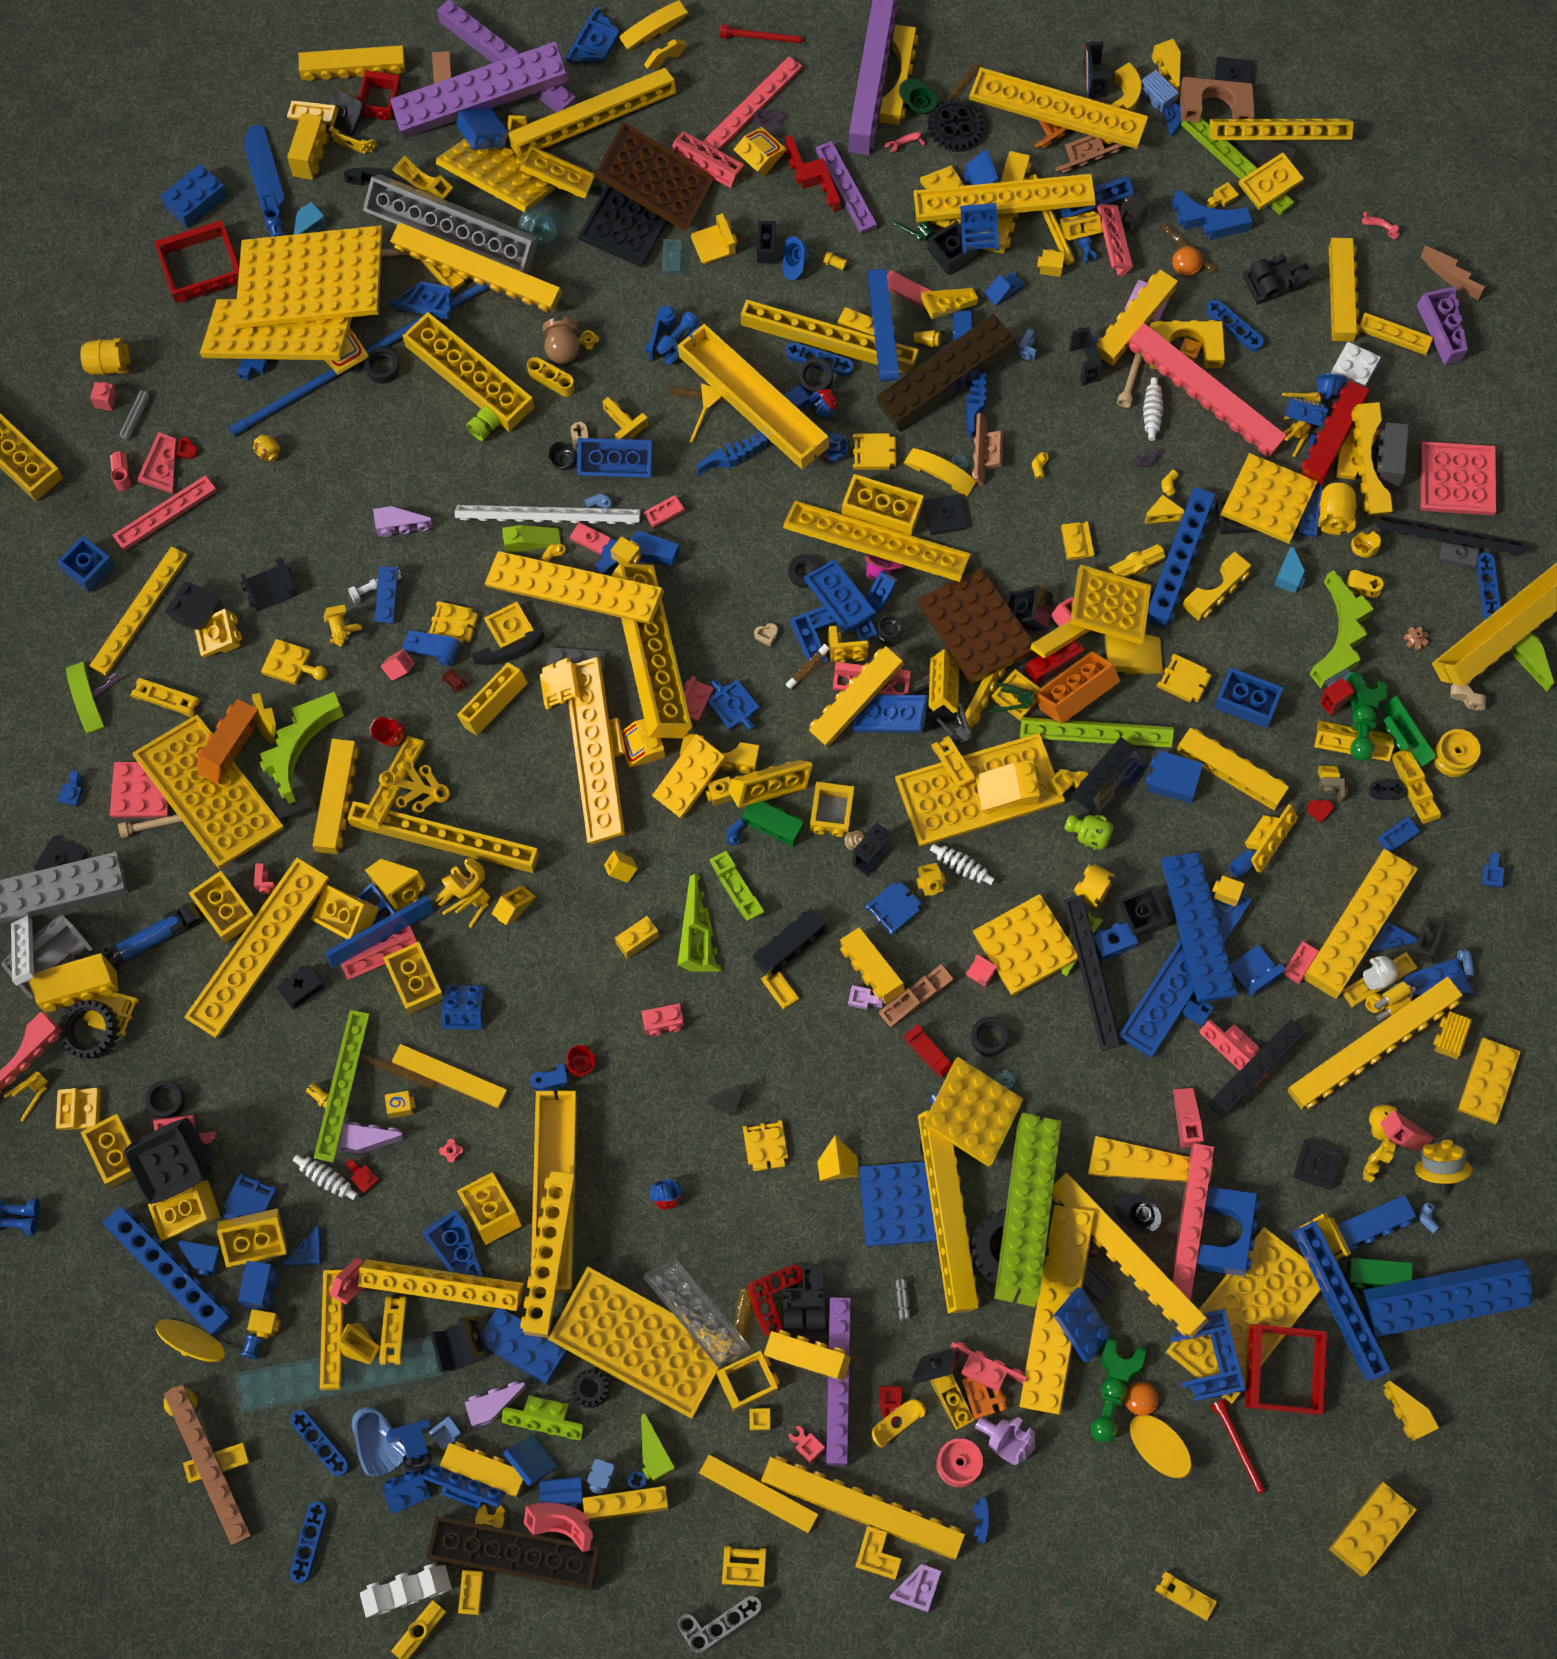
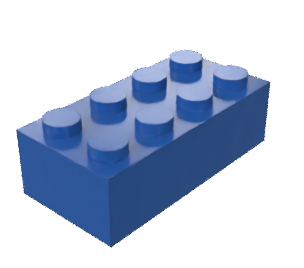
[577,437,653,478]
[482,1308,569,1386]

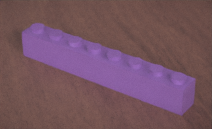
[826,1298,850,1467]

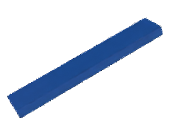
[1298,434,1324,537]
[325,895,433,969]

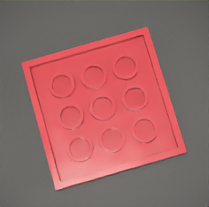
[1420,442,1496,515]

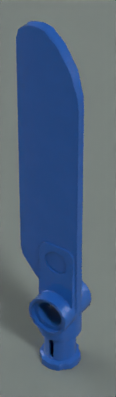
[244,125,286,237]

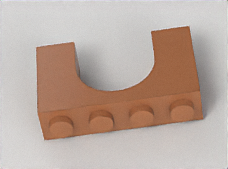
[1179,77,1254,122]

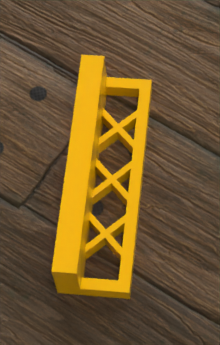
[928,649,959,713]
[1314,720,1394,762]

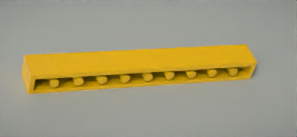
[508,68,676,158]
[390,222,563,312]
[741,299,919,374]
[347,801,539,873]
[1287,977,1462,1110]
[918,1111,979,1314]
[1052,1173,1209,1338]
[761,1456,965,1560]

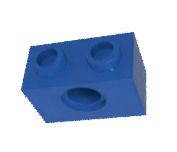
[1094,922,1138,962]

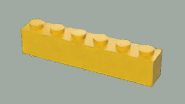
[298,45,406,81]
[984,151,1032,254]
[1329,238,1359,342]
[1096,269,1178,366]
[809,646,904,748]
[1176,728,1289,811]
[312,739,359,854]

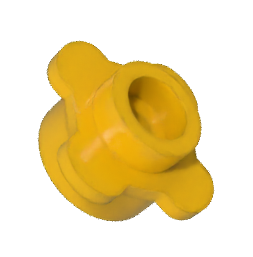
[578,330,599,350]

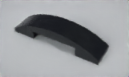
[343,167,413,187]
[472,627,545,665]

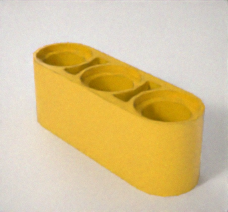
[527,357,575,397]

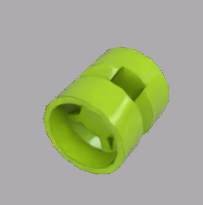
[466,406,501,441]

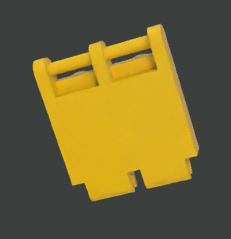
[853,434,896,470]
[427,601,478,645]
[1157,654,1211,703]
[540,658,579,710]
[83,992,139,1037]
[742,1120,788,1171]
[1299,1213,1351,1262]

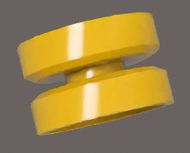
[1433,729,1480,777]

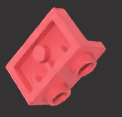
[683,676,714,722]
[641,1003,684,1037]
[330,1257,364,1304]

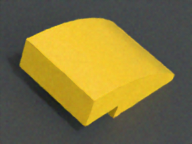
[1105,634,1163,674]

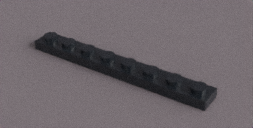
[1376,515,1526,556]
[1063,895,1121,1051]

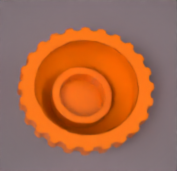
[1172,246,1203,277]
[1124,1381,1159,1416]

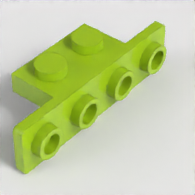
[502,1395,583,1440]

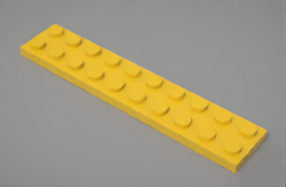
[969,67,1148,149]
[913,174,1095,222]
[783,501,970,582]
[485,551,664,624]
[568,657,625,844]
[184,858,329,1039]
[1019,1205,1095,1415]

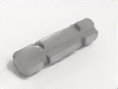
[896,1279,910,1319]

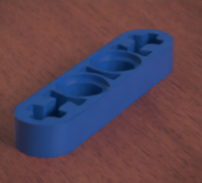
[1206,300,1263,352]
[786,342,853,377]
[1476,552,1501,620]
[290,1410,349,1477]
[290,1502,327,1584]

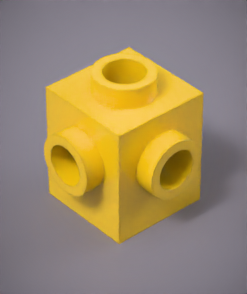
[916,863,946,895]

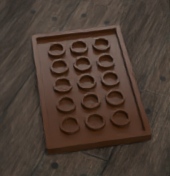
[593,121,714,232]
[916,567,1036,684]

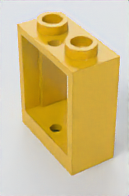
[716,1350,780,1412]

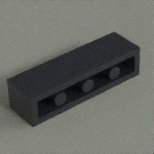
[752,908,829,980]

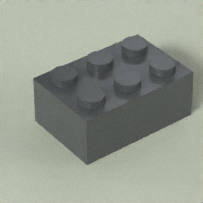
[1374,422,1408,490]

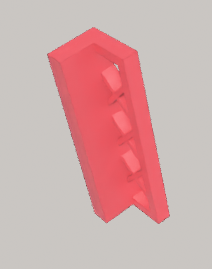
[671,131,744,188]
[1097,204,1133,276]
[833,662,911,695]
[341,925,417,980]

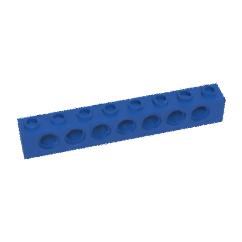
[1147,487,1216,628]
[102,1206,232,1338]
[1292,1221,1390,1381]

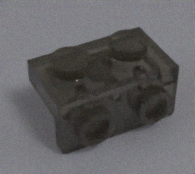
[1255,140,1296,165]

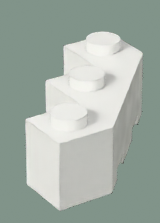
[360,1563,452,1618]

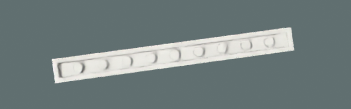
[455,505,641,524]

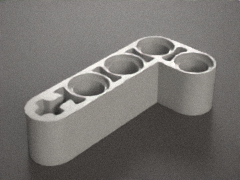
[678,1596,761,1653]

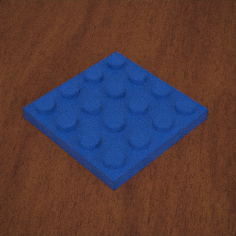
[859,1162,937,1247]

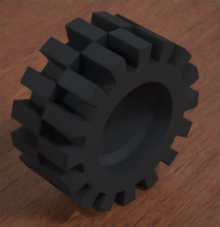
[572,1369,609,1408]

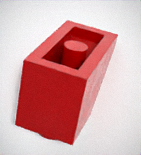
[1320,678,1354,717]

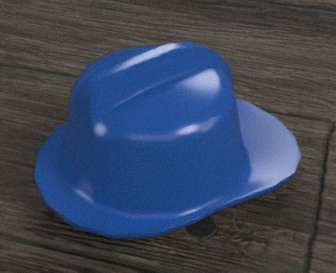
[782,236,810,280]
[1316,374,1348,399]

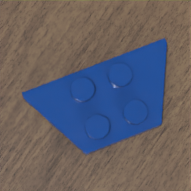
[566,6,619,63]
[389,281,452,319]

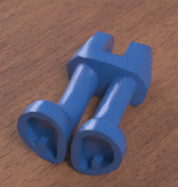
[656,311,700,365]
[0,1198,41,1236]

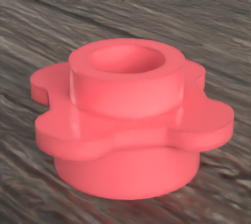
[439,1139,463,1163]

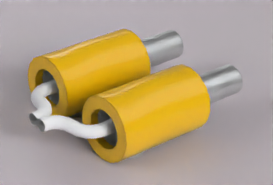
[1374,981,1416,1022]

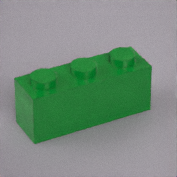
[742,801,804,847]
[1347,1258,1412,1290]

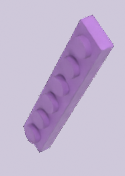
[816,141,877,234]

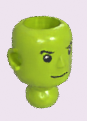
[1064,814,1113,850]

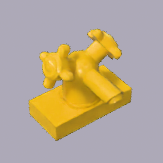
[323,604,362,647]

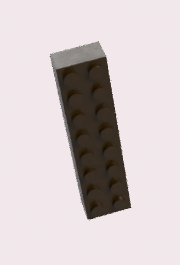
[876,313,1017,432]
[426,1516,601,1592]

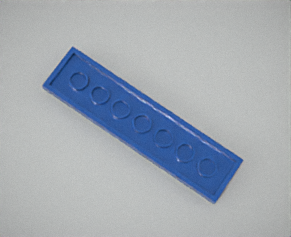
[1161,853,1237,1003]

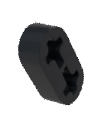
[1369,781,1407,800]

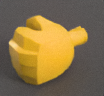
[434,858,485,907]

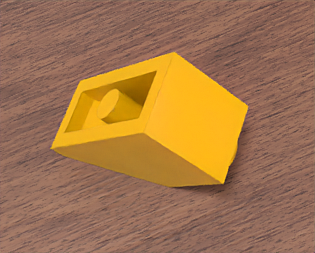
[492,885,536,925]

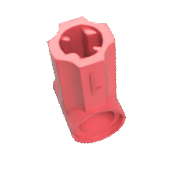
[110,451,131,491]

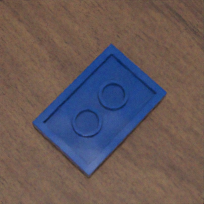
[1053,1288,1112,1362]

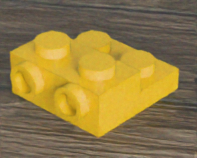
[195,609,242,658]

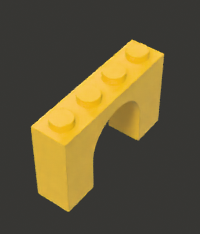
[1149,320,1225,369]

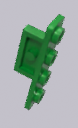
[1382,696,1437,767]

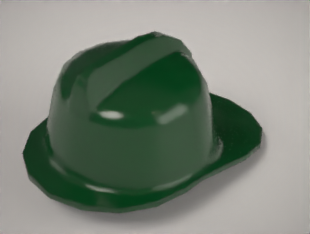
[899,78,938,114]

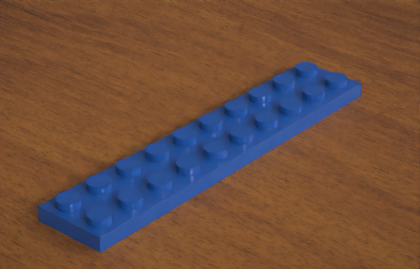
[1119,879,1252,1058]

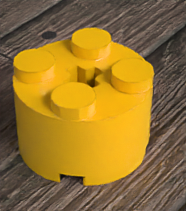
[1074,864,1115,909]

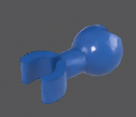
[1078,236,1097,263]

